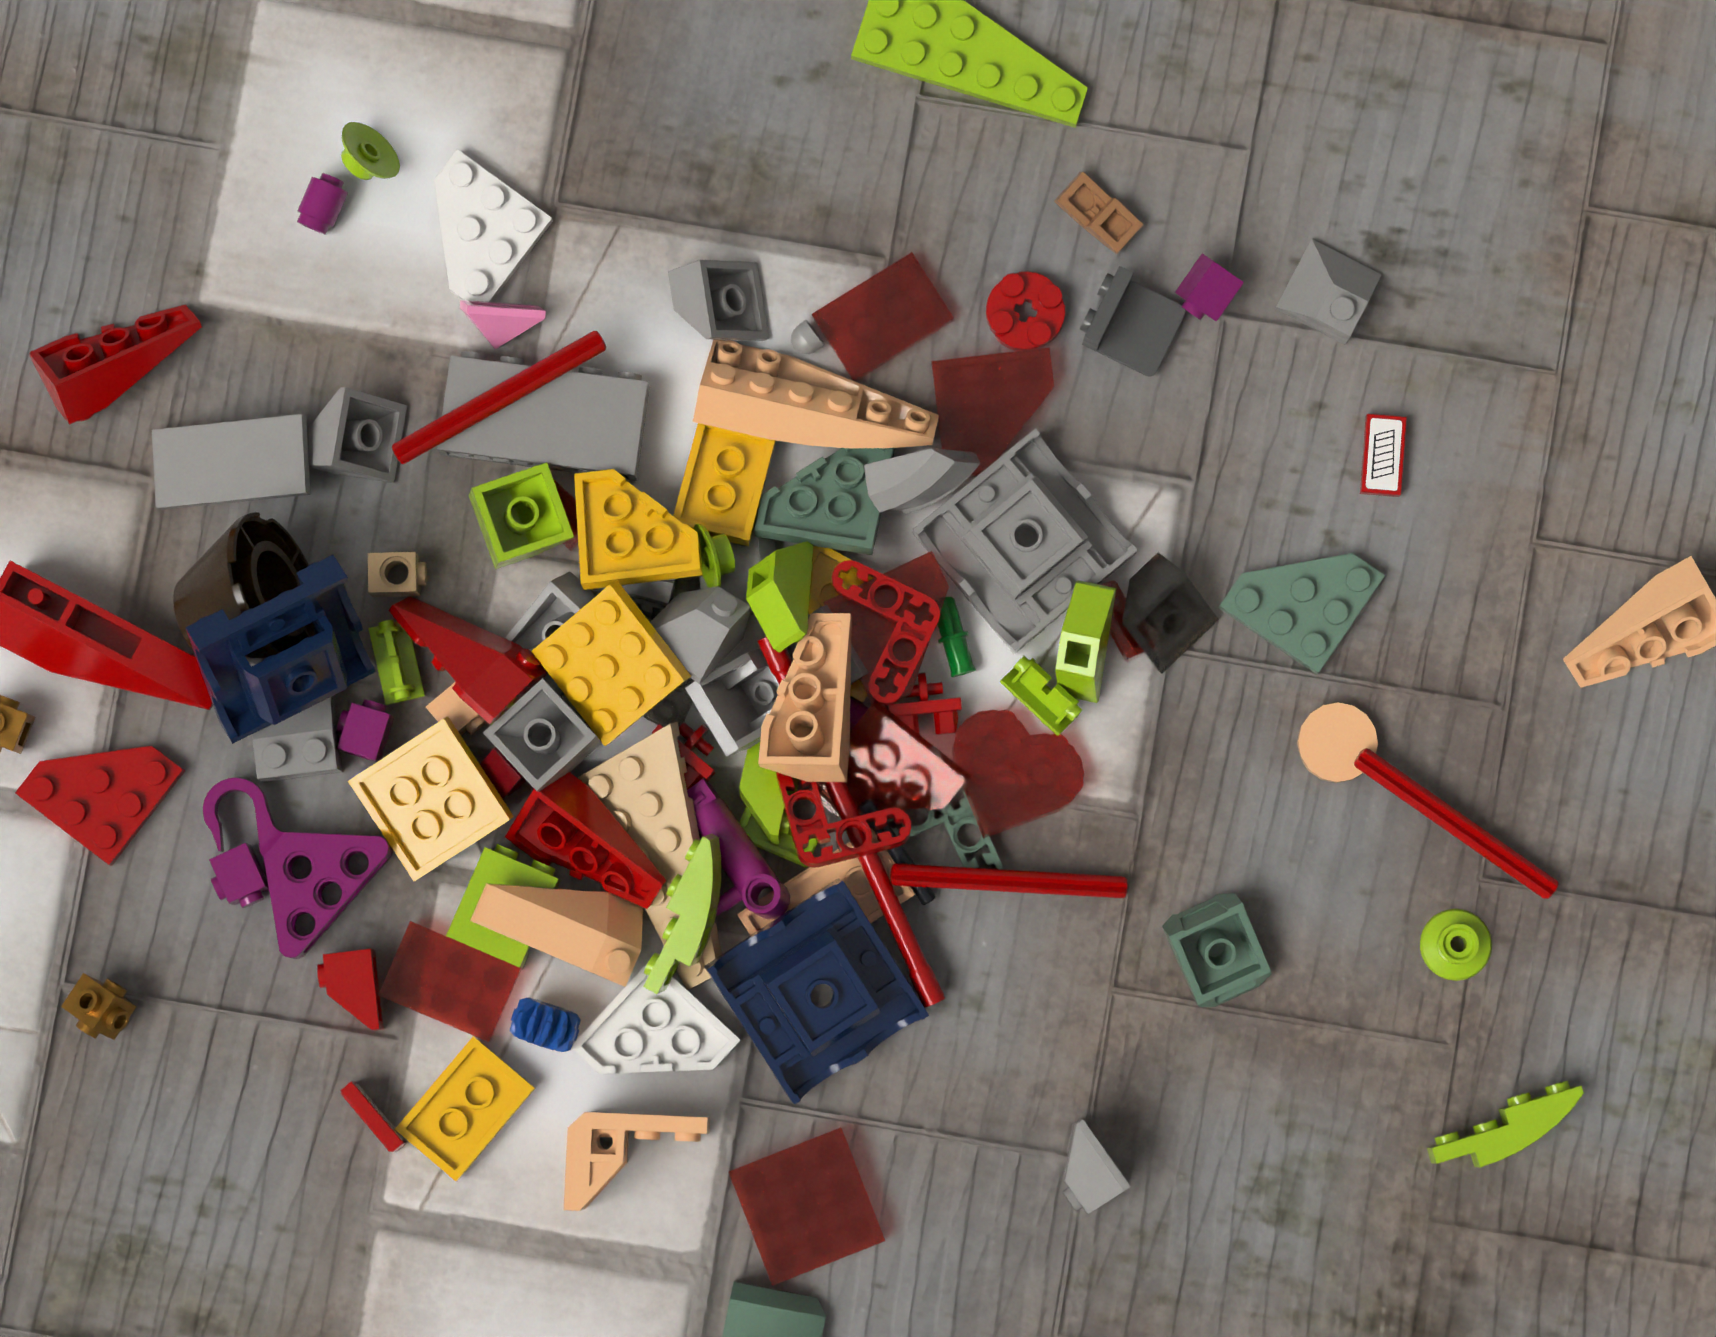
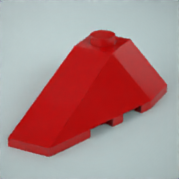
[388,596,548,724]
[505,772,667,909]

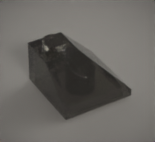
[1122,552,1219,674]

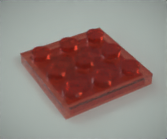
[729,1127,885,1286]

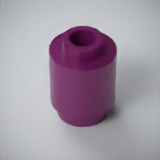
[297,173,348,235]

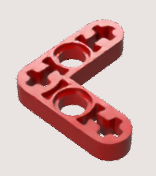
[832,560,940,705]
[776,772,911,868]

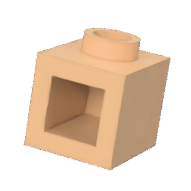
[426,682,487,735]

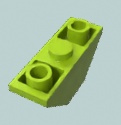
[746,541,813,652]
[1055,580,1117,703]
[739,742,800,845]

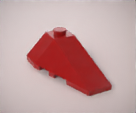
[29,304,202,425]

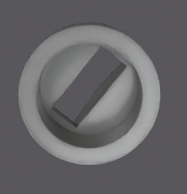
[791,320,825,354]

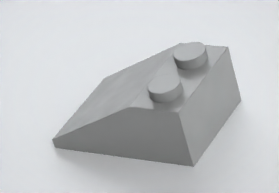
[505,571,596,698]
[250,664,343,783]

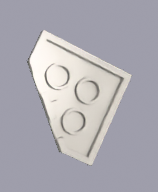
[434,149,553,302]
[572,964,741,1074]

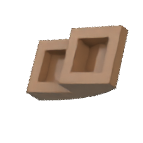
[1054,172,1143,254]

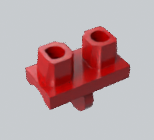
[888,672,962,739]
[652,722,716,790]

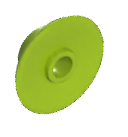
[341,122,400,180]
[694,524,735,588]
[1420,909,1492,981]

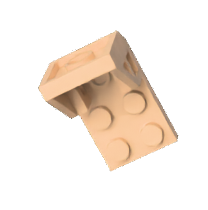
[564,1112,710,1211]

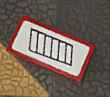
[1360,414,1407,497]
[340,1081,407,1152]

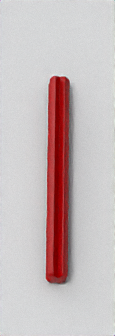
[392,331,606,464]
[1354,748,1559,899]
[890,863,1128,898]

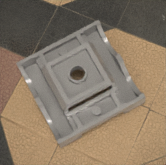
[912,428,1138,654]

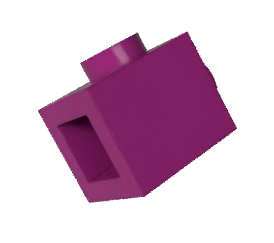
[1175,253,1244,322]
[336,699,394,762]
[209,843,269,908]

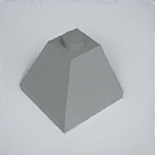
[1275,239,1381,345]
[668,260,769,341]
[308,387,407,483]
[650,586,751,684]
[483,678,602,792]
[1062,1119,1131,1214]

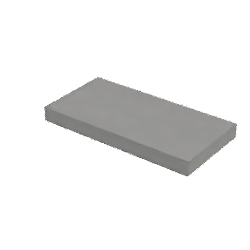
[152,414,311,510]

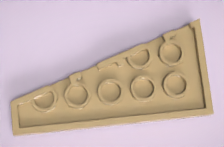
[578,722,722,990]

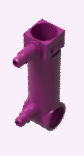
[687,779,790,919]

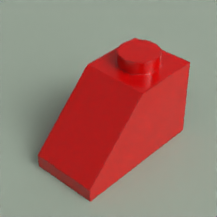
[317,949,384,1031]

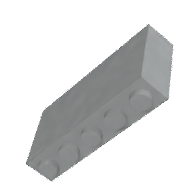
[437,351,650,481]

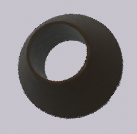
[173,512,316,665]

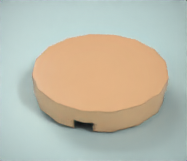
[1297,702,1378,783]

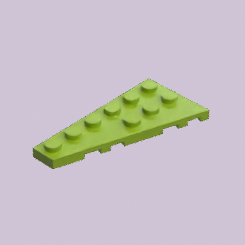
[851,0,1088,128]

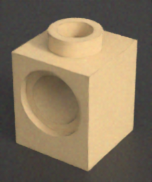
[368,552,427,597]

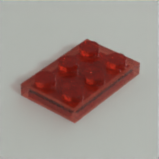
[812,252,954,382]
[378,921,522,1042]

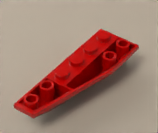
[0,560,213,710]

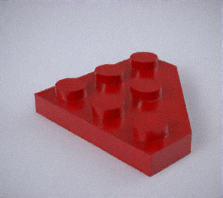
[15,746,185,866]

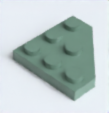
[754,448,896,555]
[1218,553,1385,675]

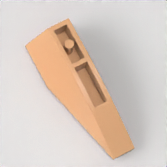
[693,340,939,448]

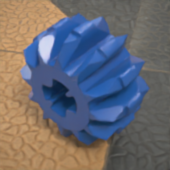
[510,997,581,1052]

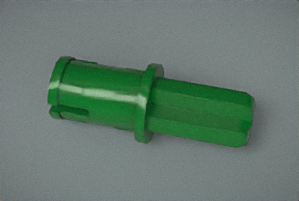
[935,597,976,677]

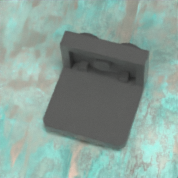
[1080,266,1185,377]

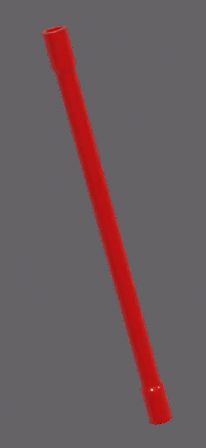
[757,637,945,1008]

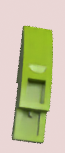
[643,833,721,994]
[1427,1080,1584,1168]

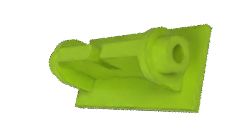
[368,620,425,705]
[1000,656,1082,736]

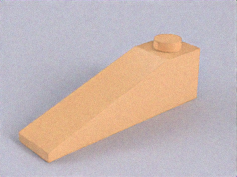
[1563,556,1716,688]
[758,613,852,782]
[470,883,643,987]

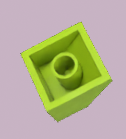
[468,462,574,570]

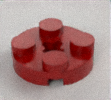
[986,271,1065,352]

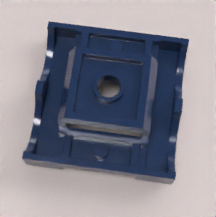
[185,555,376,744]
[704,878,929,1104]

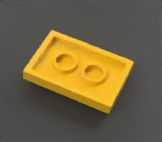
[673,423,776,546]
[395,1036,536,1181]

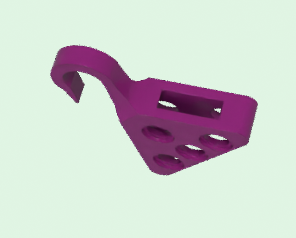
[203,778,393,959]

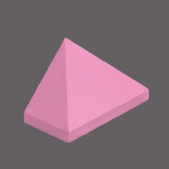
[460,300,546,350]

